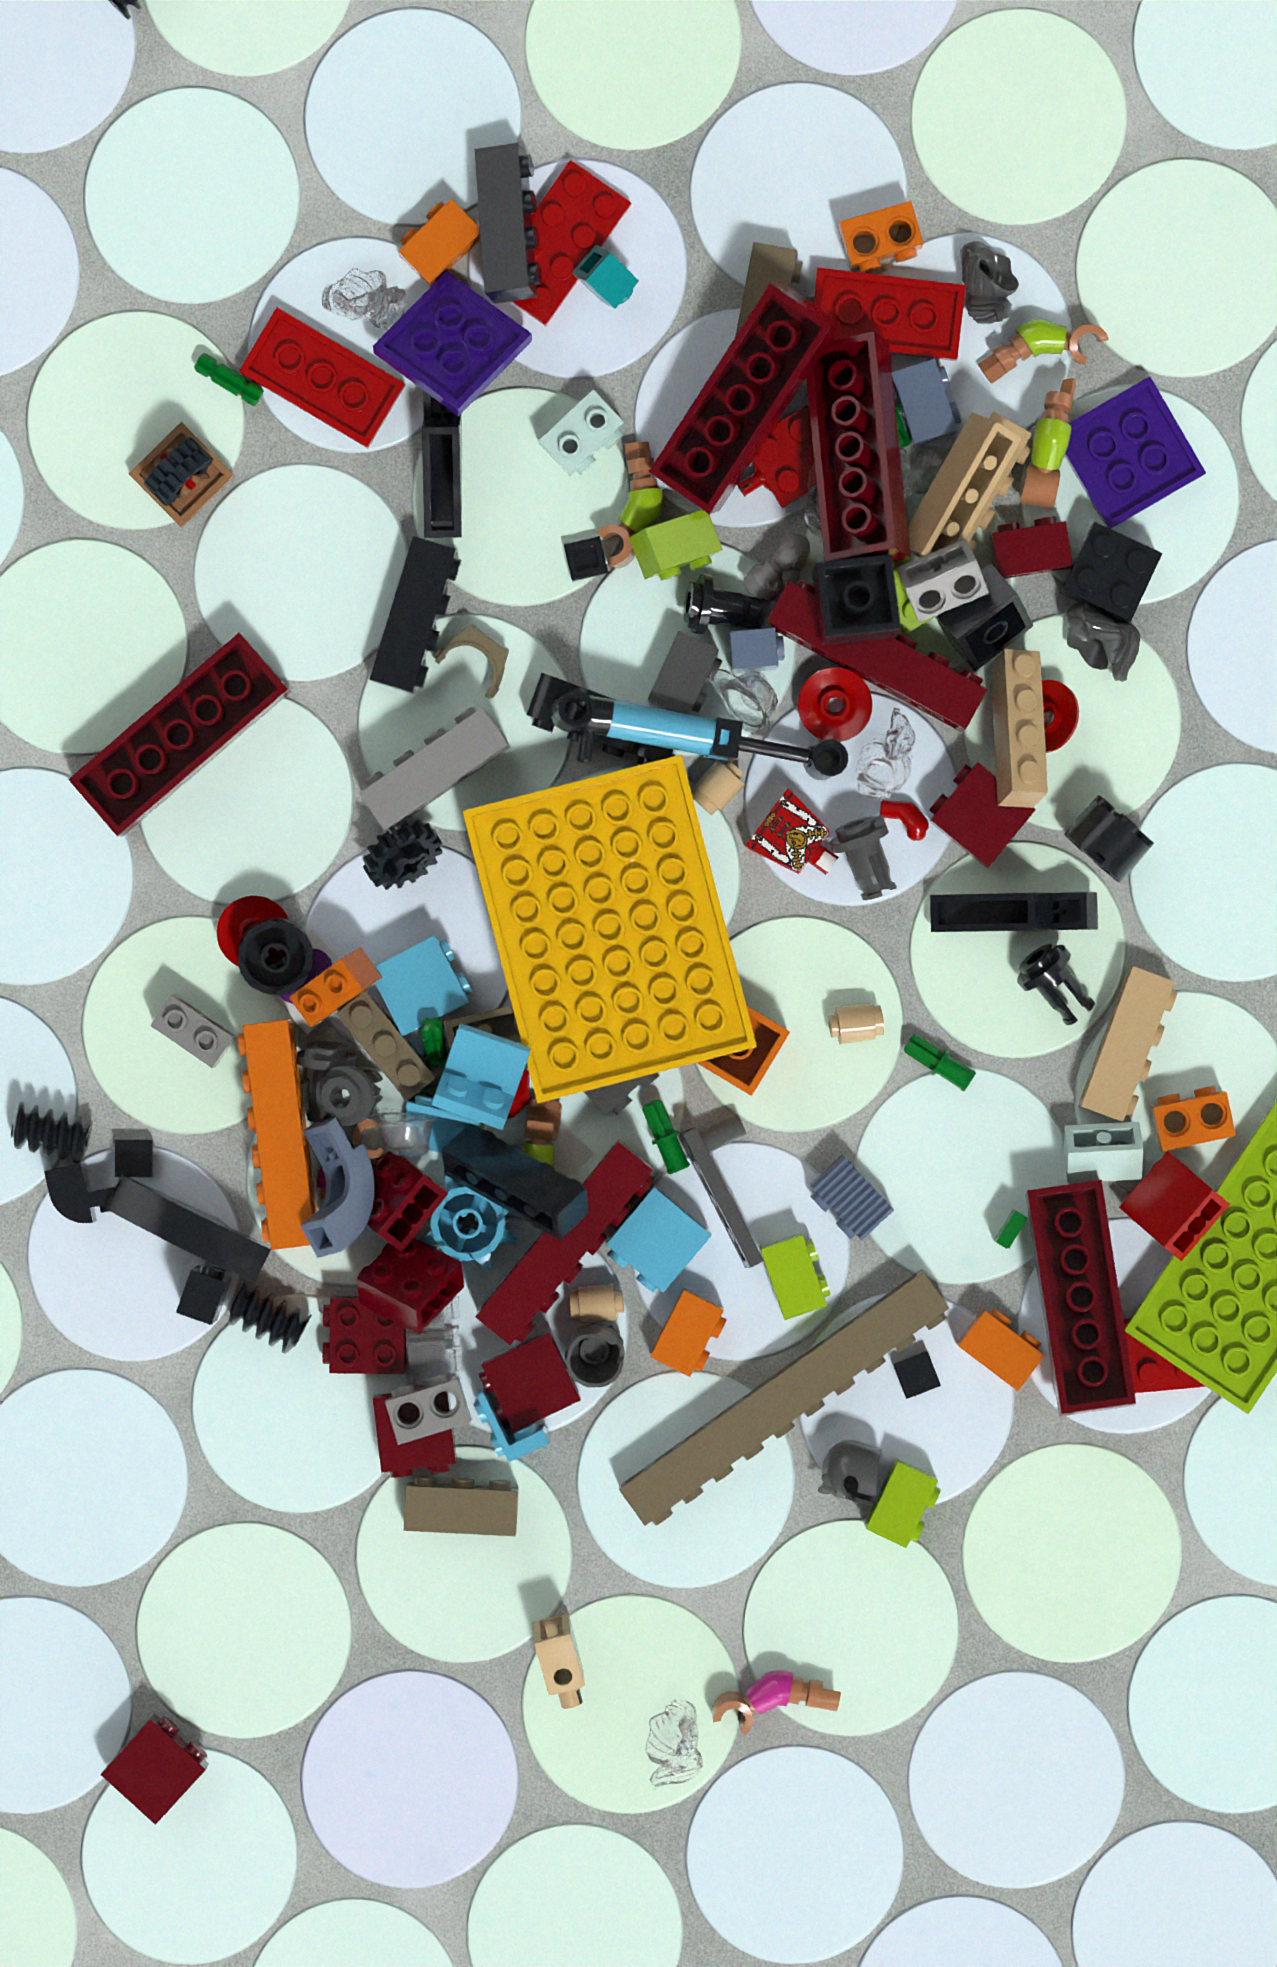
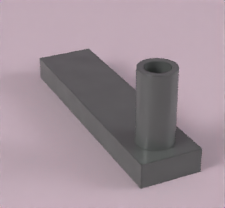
[677,1115,764,1268]

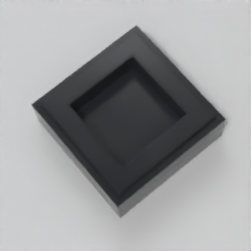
[564,536,608,582]
[115,1139,154,1177]
[892,1350,941,1399]

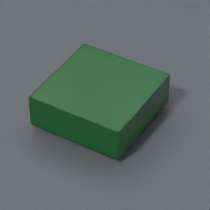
[993,1209,1027,1249]

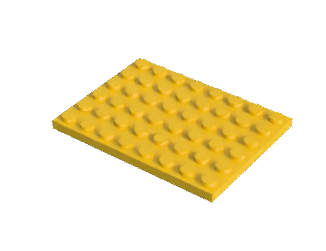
[462,754,757,1104]

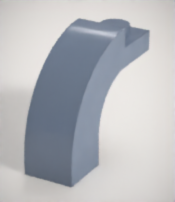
[300,1117,374,1258]

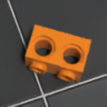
[838,201,924,273]
[289,947,382,1028]
[1149,1086,1236,1152]

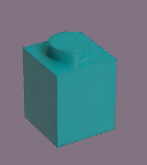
[571,245,639,309]

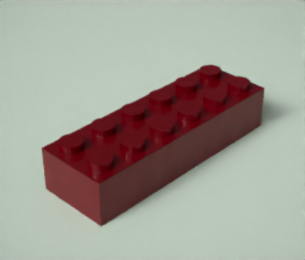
[649,281,842,515]
[806,331,911,562]
[765,579,988,733]
[68,633,291,838]
[475,1139,654,1345]
[1025,1180,1136,1417]

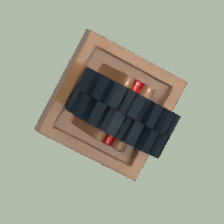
[129,421,235,528]

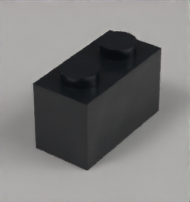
[176,1262,232,1325]

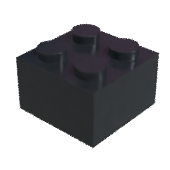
[1059,521,1163,623]
[812,554,901,646]
[935,563,1034,672]

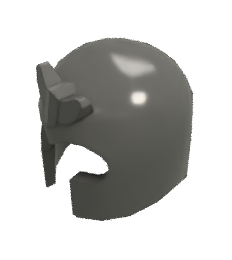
[564,1324,625,1388]
[818,1440,882,1506]

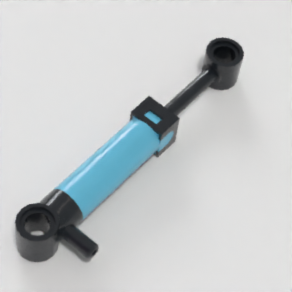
[551,690,848,780]

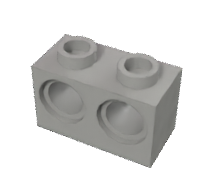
[896,539,989,622]
[150,994,237,1068]
[385,1372,472,1445]

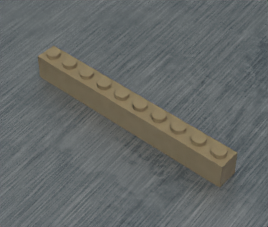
[619,1269,949,1526]

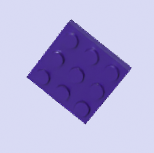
[373,271,532,416]
[1064,376,1206,529]

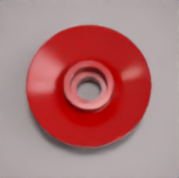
[798,667,873,742]
[1042,680,1079,753]
[217,895,289,967]

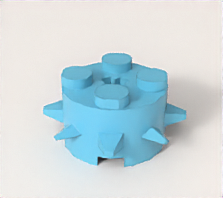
[420,1176,517,1271]

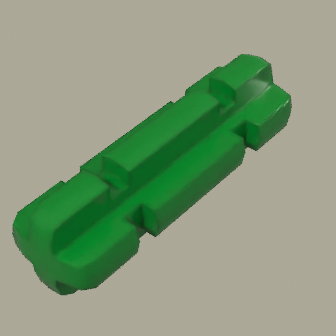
[194,353,264,406]
[421,1017,447,1068]

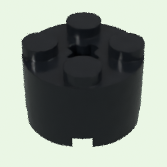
[1064,794,1154,883]
[238,917,313,995]

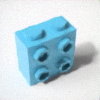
[375,935,473,1036]
[606,1186,712,1293]

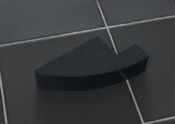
[422,390,462,538]
[930,892,1098,932]
[105,1175,271,1283]

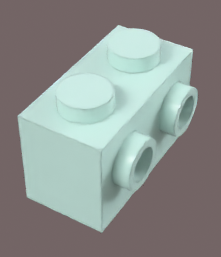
[539,389,624,477]
[1064,1121,1143,1183]

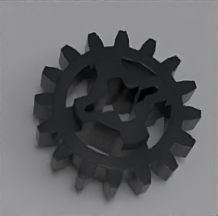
[362,820,442,890]

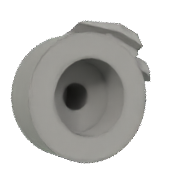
[744,532,810,601]

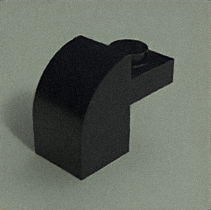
[44,1162,116,1223]

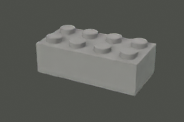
[359,706,510,832]

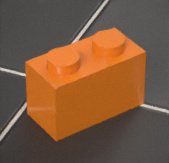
[398,198,481,287]
[650,1288,727,1377]
[956,1308,1045,1391]

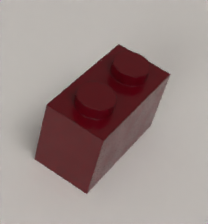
[989,516,1073,579]

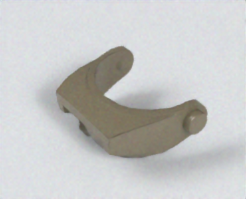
[434,624,509,699]

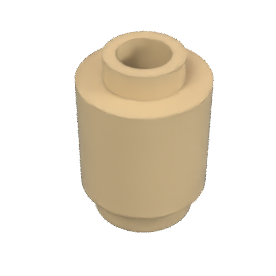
[692,761,744,816]
[828,1003,884,1044]
[569,1283,624,1324]

